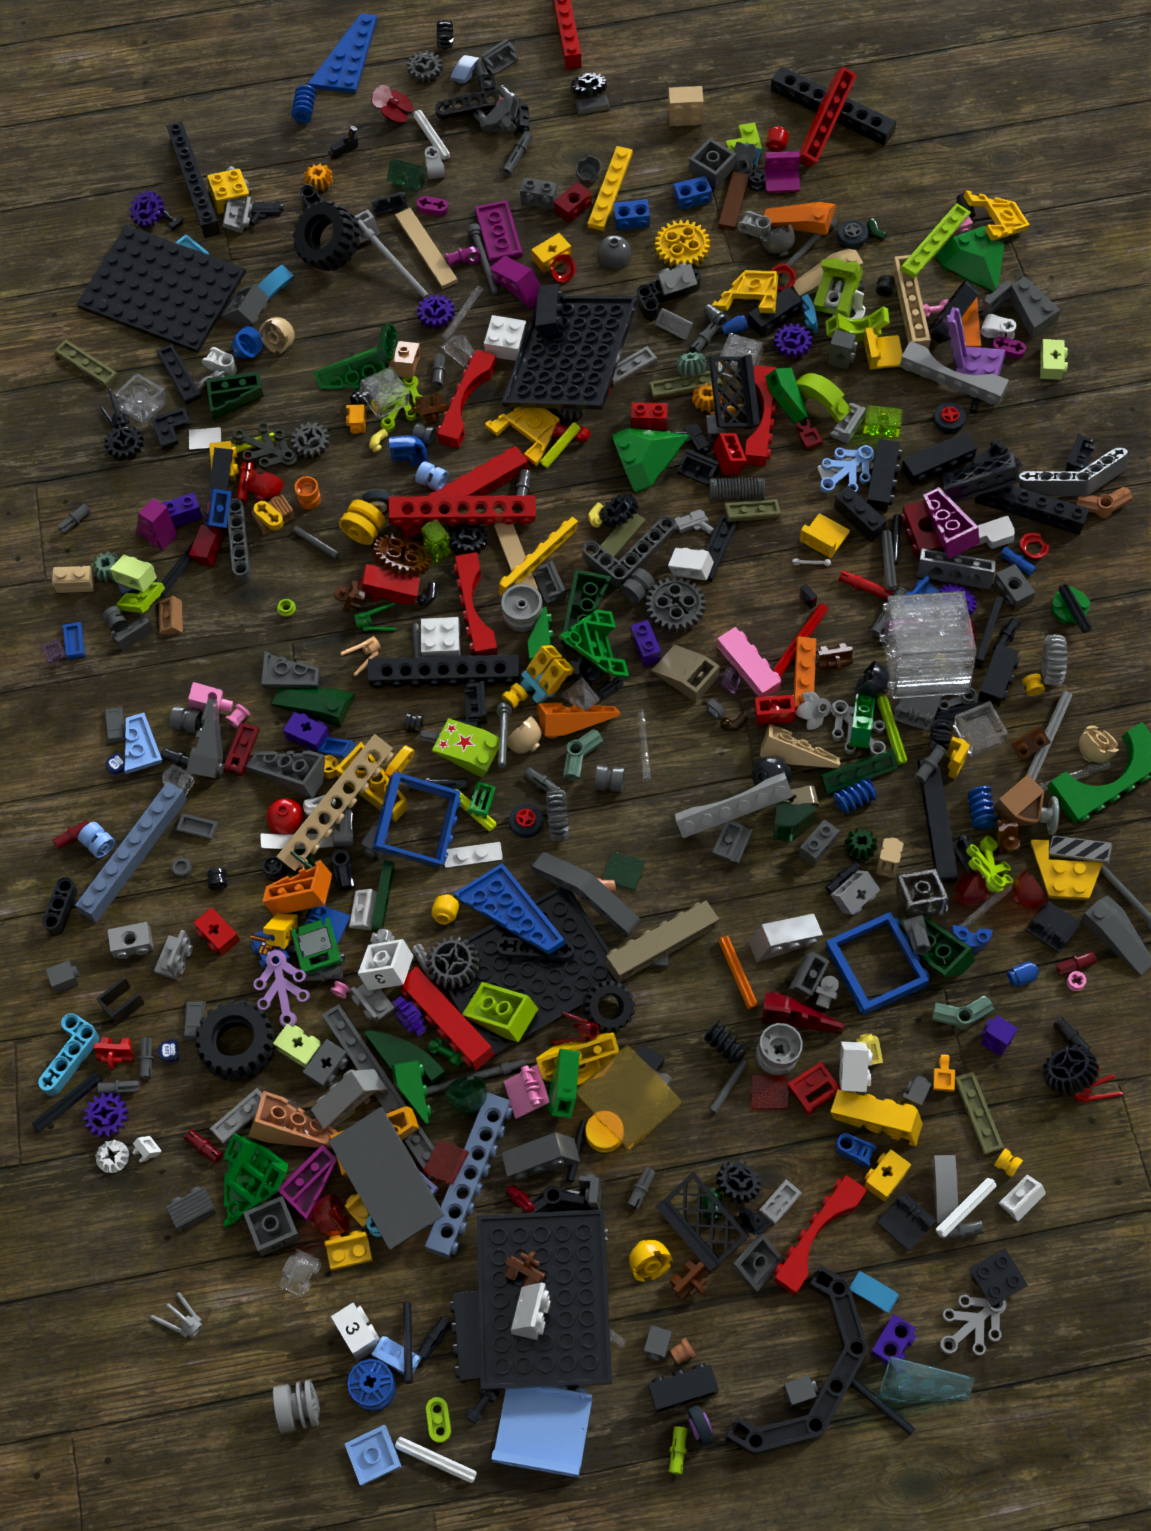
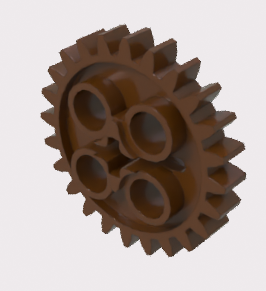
[372,534,432,578]

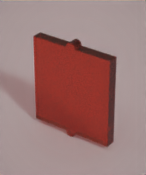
[750,1075,790,1110]
[423,1140,469,1185]

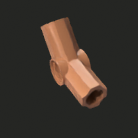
[1077,487,1133,518]

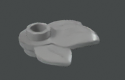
[198,370,225,390]
[795,692,831,730]

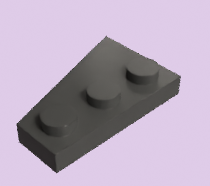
[261,651,320,688]

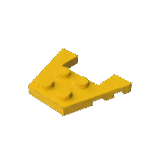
[963,191,1029,241]
[712,270,778,313]
[485,407,560,466]
[1031,840,1103,900]

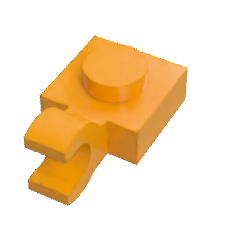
[933,1055,955,1092]

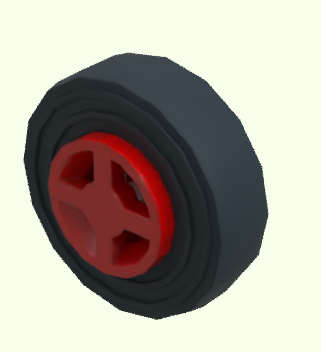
[934,403,966,433]
[509,803,544,838]

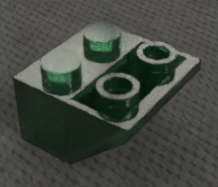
[773,801,816,841]

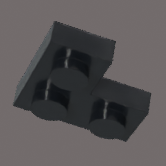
[151,407,191,450]

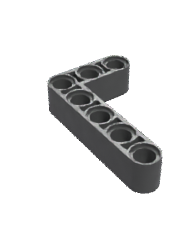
[582,516,675,587]

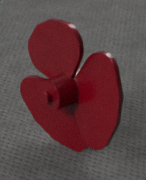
[371,85,414,123]

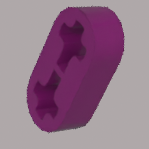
[417,196,449,216]
[992,337,1026,359]

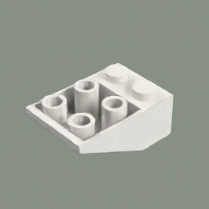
[511,1283,551,1340]

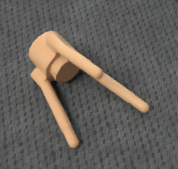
[340,636,381,676]

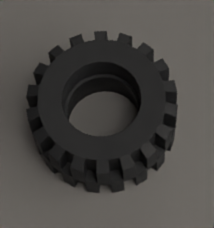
[581,981,635,1032]

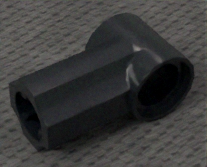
[332,849,355,891]

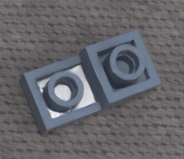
[450,55,479,84]

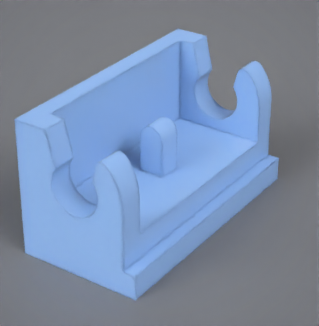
[371,1336,422,1375]

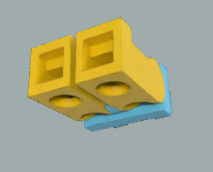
[521,645,575,703]

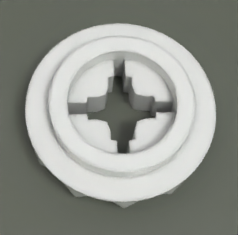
[95,1140,129,1173]

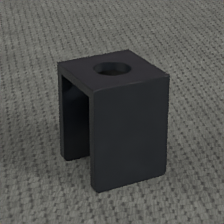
[96,977,145,1025]

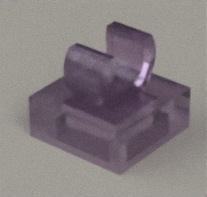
[42,638,67,664]
[717,667,741,694]

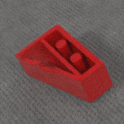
[358,564,420,604]

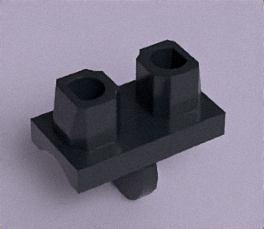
[569,656,601,689]

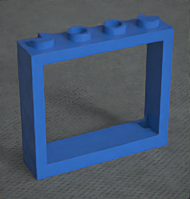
[372,771,461,868]
[825,912,929,1016]

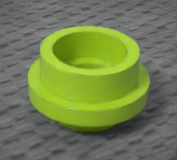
[277,599,296,617]

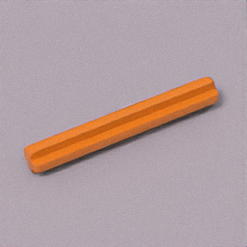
[719,936,758,1010]

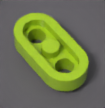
[426,1397,451,1443]

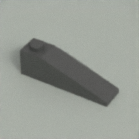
[186,698,224,778]
[245,751,325,798]
[1081,895,1151,977]

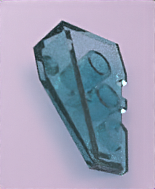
[878,1356,975,1403]

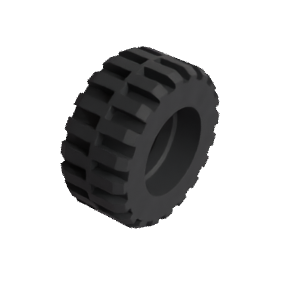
[293,200,360,271]
[195,1000,276,1082]

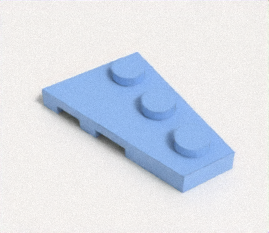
[125,713,162,774]

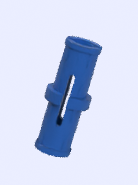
[999,546,1037,577]

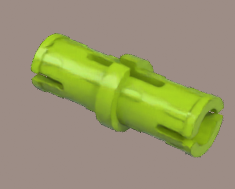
[668,1427,688,1475]

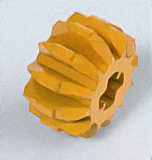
[304,163,333,192]
[692,382,722,413]

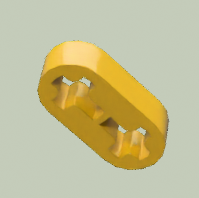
[254,501,284,530]
[386,745,415,776]

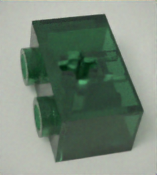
[386,159,427,191]

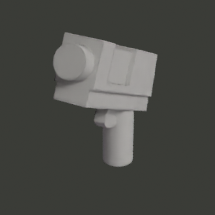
[674,509,714,535]

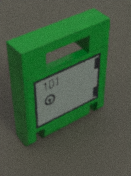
[291,917,342,974]

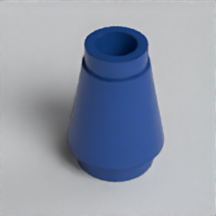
[721,315,748,335]

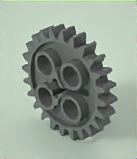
[646,576,706,633]

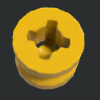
[1022,674,1045,696]
[324,755,339,779]

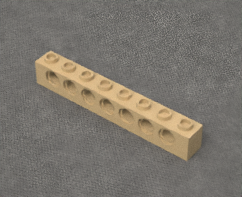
[277,734,394,871]

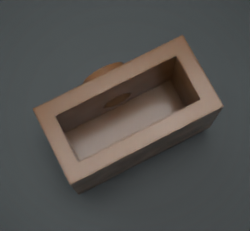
[389,341,420,378]

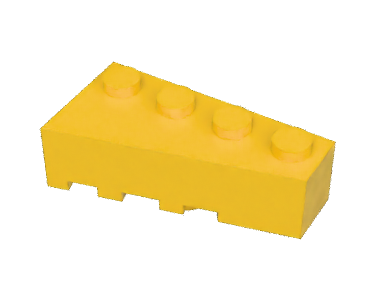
[335,742,408,822]
[831,1089,923,1147]

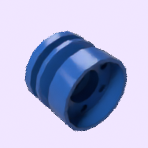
[347,1359,397,1412]

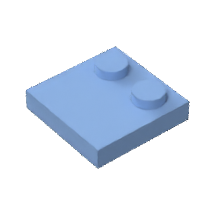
[345,1425,402,1486]

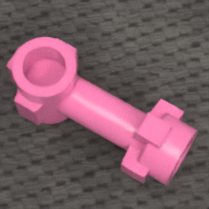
[923,299,949,318]

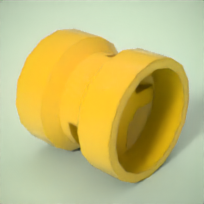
[501,683,528,709]
[994,1148,1023,1177]

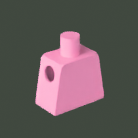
[188,682,233,715]

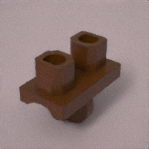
[411,394,448,424]
[334,580,366,612]
[818,643,853,672]
[1010,726,1051,760]
[996,818,1020,854]
[504,1251,546,1286]
[669,1259,709,1301]

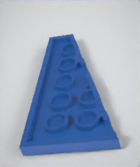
[308,13,377,94]
[453,863,565,955]

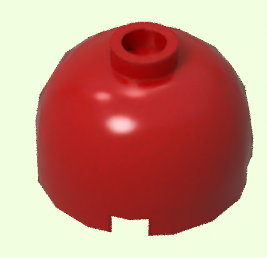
[247,470,285,501]
[266,798,305,835]

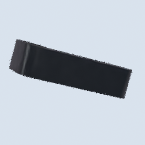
[435,74,499,120]
[637,269,701,321]
[928,280,980,344]

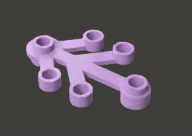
[254,950,310,1027]

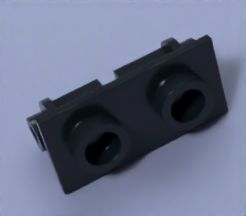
[513,99,530,135]
[371,192,408,216]
[953,834,987,877]
[739,1207,771,1235]

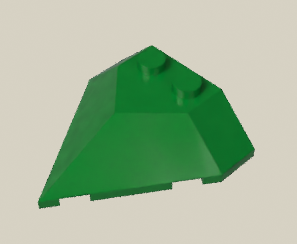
[935,226,1005,293]
[612,428,690,494]
[558,609,629,678]
[224,1133,288,1228]

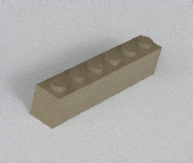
[605,901,719,982]

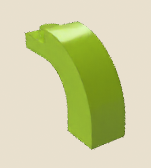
[825,306,889,342]
[796,373,852,422]

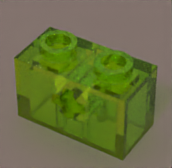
[863,405,903,437]
[421,519,452,563]

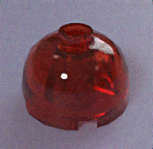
[953,867,990,907]
[1012,869,1050,910]
[310,1193,350,1237]

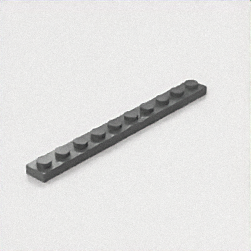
[322,1004,448,1180]

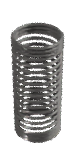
[710,477,765,501]

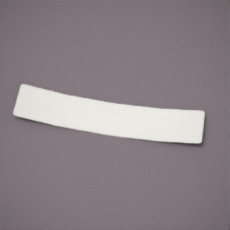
[260,832,334,849]

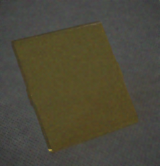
[576,1045,683,1151]

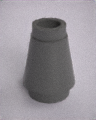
[703,304,728,328]

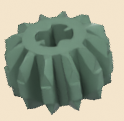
[676,352,707,378]
[91,551,120,583]

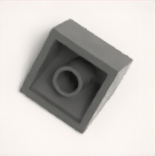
[221,284,270,327]

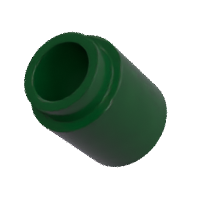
[701,1188,723,1221]

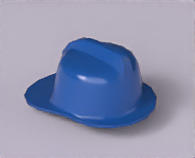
[231,326,263,360]

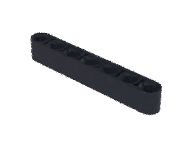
[918,759,958,883]

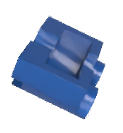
[950,925,993,954]

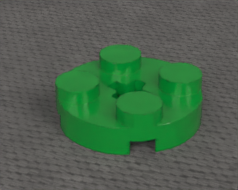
[1051,586,1090,624]

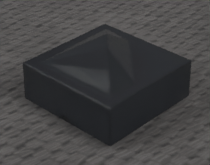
[799,584,817,609]

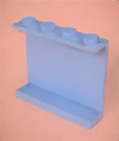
[491,1387,592,1478]

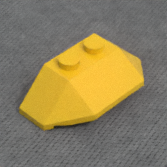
[536,1033,620,1085]

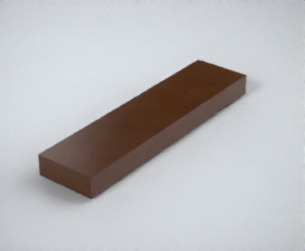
[718,171,749,230]

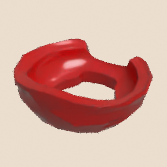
[550,254,576,283]
[770,264,796,291]
[1019,533,1049,559]

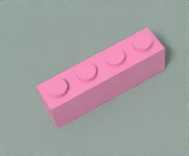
[717,627,781,697]

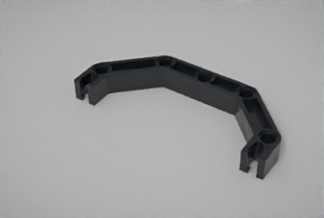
[726,1265,868,1455]

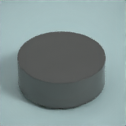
[171,858,192,878]

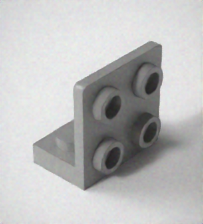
[154,930,193,980]

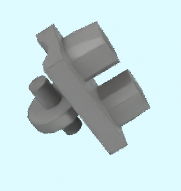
[816,976,839,1009]

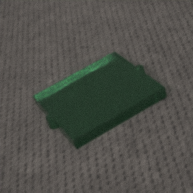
[602,851,645,891]

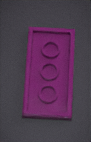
[475,200,523,264]

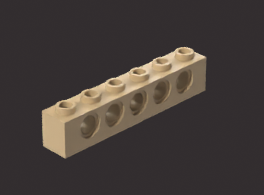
[892,255,931,350]

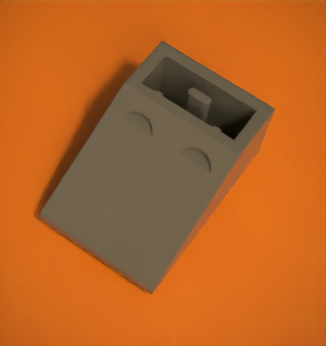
[651,645,720,703]

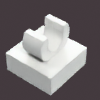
[133,1136,162,1162]

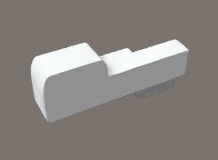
[976,516,1015,549]

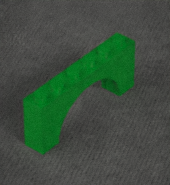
[1046,722,1151,824]

